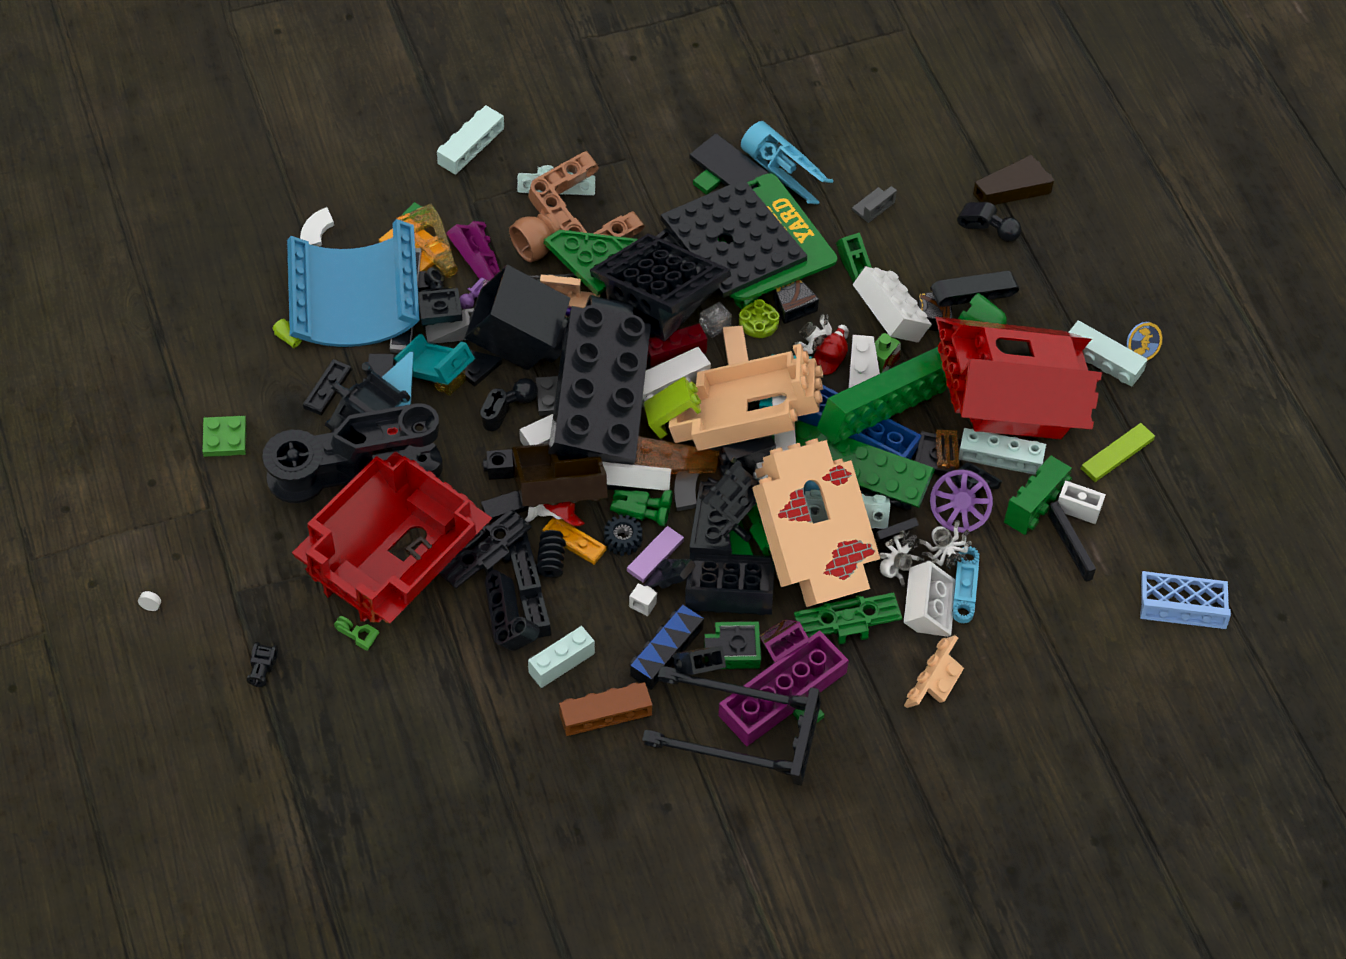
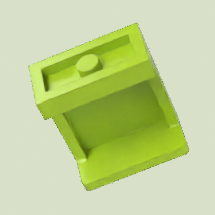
[644,377,701,439]

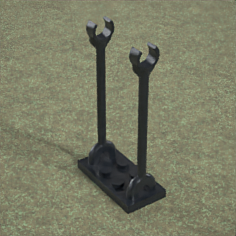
[642,666,822,786]

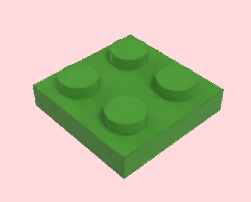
[203,416,246,457]

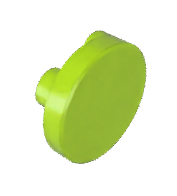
[739,299,779,338]

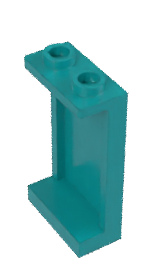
[394,334,475,385]

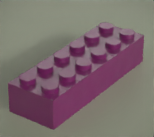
[718,630,849,746]

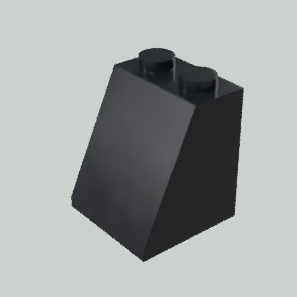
[718,435,776,477]

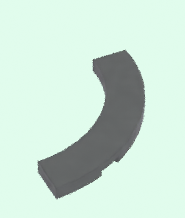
[674,446,721,511]

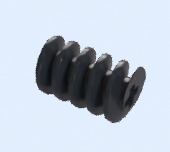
[536,530,566,578]

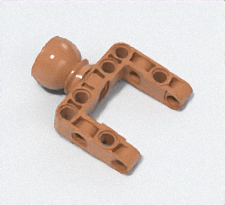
[509,151,645,262]

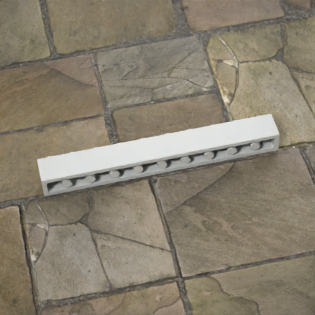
[520,347,711,446]

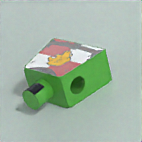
[875,333,901,373]

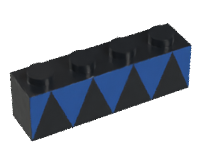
[630,605,704,690]

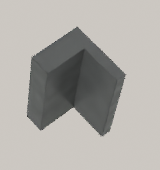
[852,186,897,223]

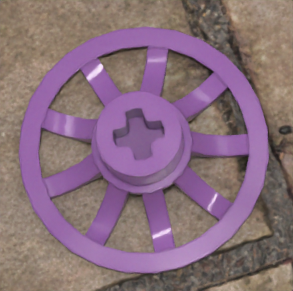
[930,470,993,533]

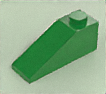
[836,232,872,283]

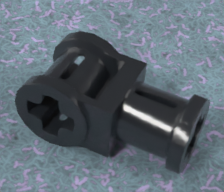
[246,642,278,687]

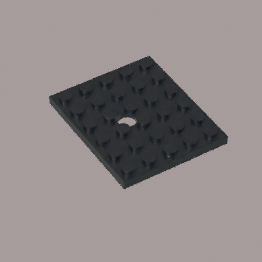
[660,179,808,298]

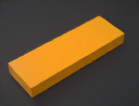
[542,517,606,565]

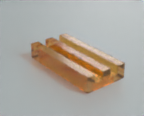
[936,430,959,469]

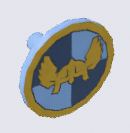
[1127,322,1162,361]

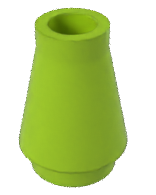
[272,319,302,348]

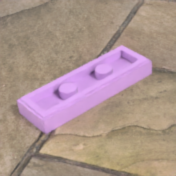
[627,526,684,583]

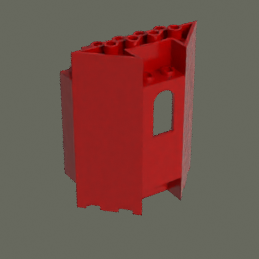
[935,317,1102,439]
[292,451,492,623]

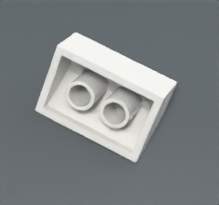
[904,561,955,637]

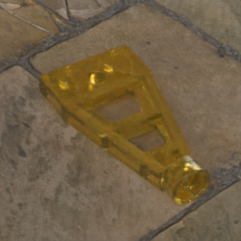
[396,204,458,278]

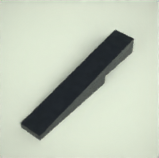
[505,532,551,638]

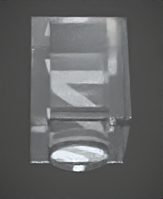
[699,302,732,338]

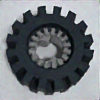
[604,515,642,556]

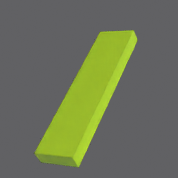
[1081,423,1155,482]

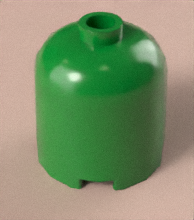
[958,293,1007,340]

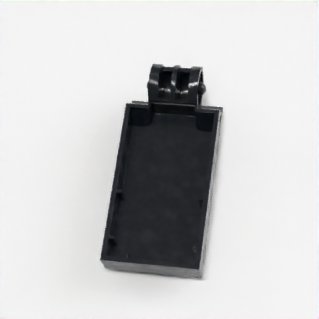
[548,295,651,465]

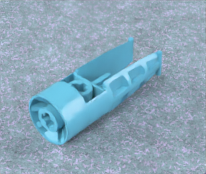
[741,121,833,204]

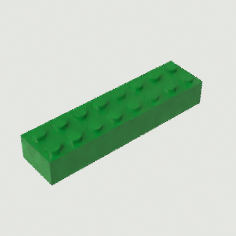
[817,347,947,444]

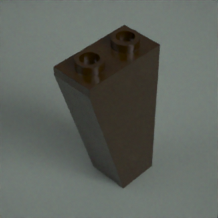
[973,155,1054,205]

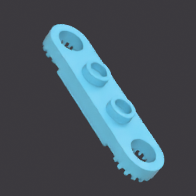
[952,546,980,623]

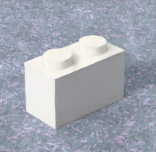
[1058,481,1106,524]

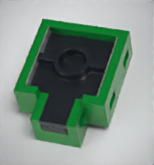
[704,622,761,669]

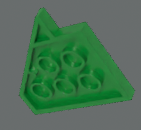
[544,230,638,296]

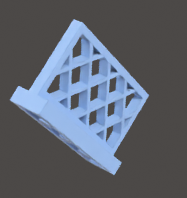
[1140,571,1231,629]

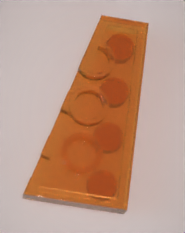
[633,436,719,474]

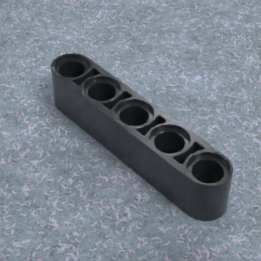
[930,271,1019,307]

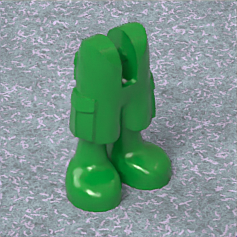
[610,490,673,527]

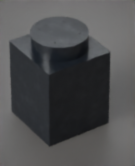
[464,265,570,371]

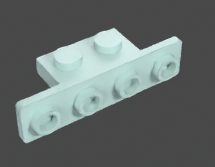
[517,165,595,195]

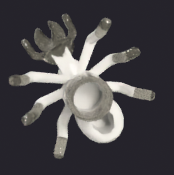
[792,313,832,354]
[918,520,972,569]
[879,530,925,586]

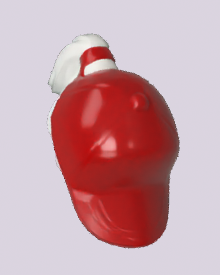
[814,325,849,375]
[525,502,585,526]

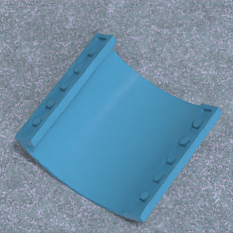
[287,219,420,347]

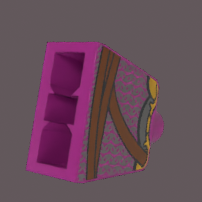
[760,620,810,662]

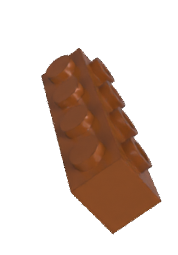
[559,682,652,736]

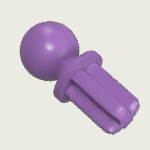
[460,278,488,309]

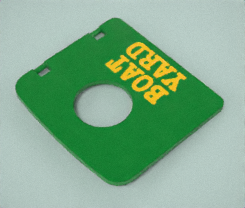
[718,173,837,301]

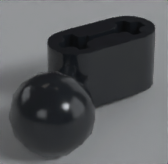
[957,202,1021,242]
[480,378,538,431]

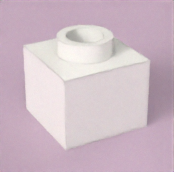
[629,583,657,616]

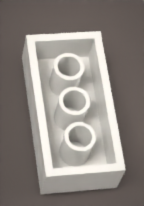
[853,267,932,342]

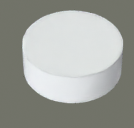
[138,591,161,611]

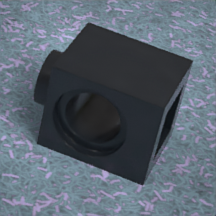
[483,449,514,480]

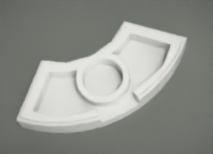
[301,207,334,247]

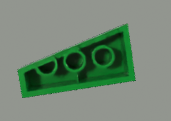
[1004,455,1072,535]

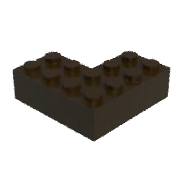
[512,443,608,507]

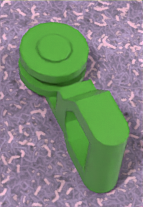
[334,616,379,650]

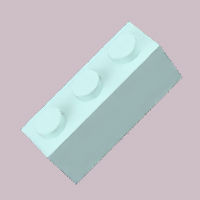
[528,626,595,688]

